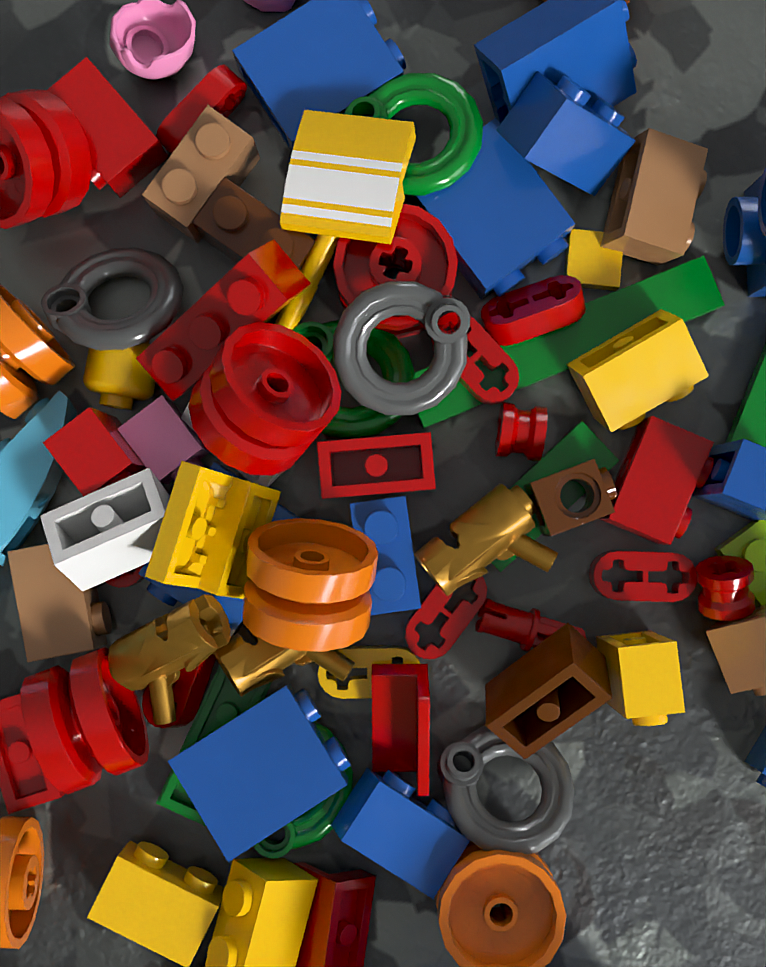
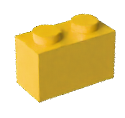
[567,309,709,432]
[596,630,685,726]
[87,841,224,967]
[204,858,318,967]

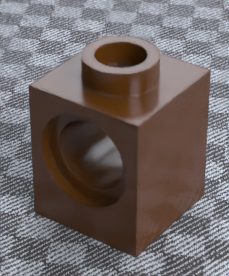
[524,459,617,537]

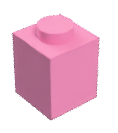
[117,395,210,484]

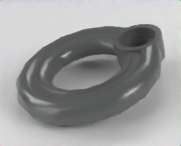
[41,248,184,351]
[333,281,470,415]
[437,726,575,855]

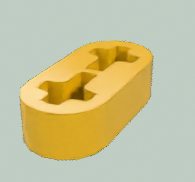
[318,645,420,699]

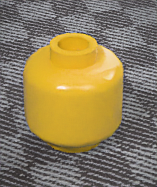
[83,341,156,410]

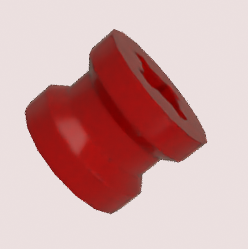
[495,402,548,462]
[696,555,755,621]

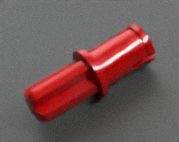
[475,598,587,651]

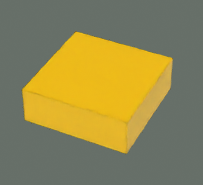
[564,229,623,291]

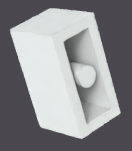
[40,468,170,591]

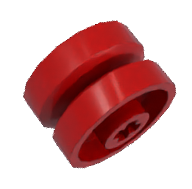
[0,89,92,229]
[333,204,458,338]
[188,322,342,476]
[20,647,149,794]

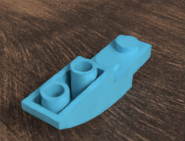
[0,390,77,567]

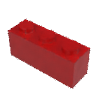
[136,239,311,401]

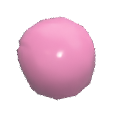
[109,0,196,80]

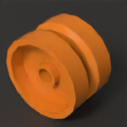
[0,283,76,419]
[242,518,378,652]
[0,816,44,949]
[435,841,566,967]

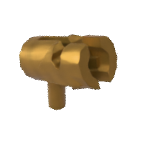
[414,484,558,596]
[108,594,231,725]
[213,634,355,697]

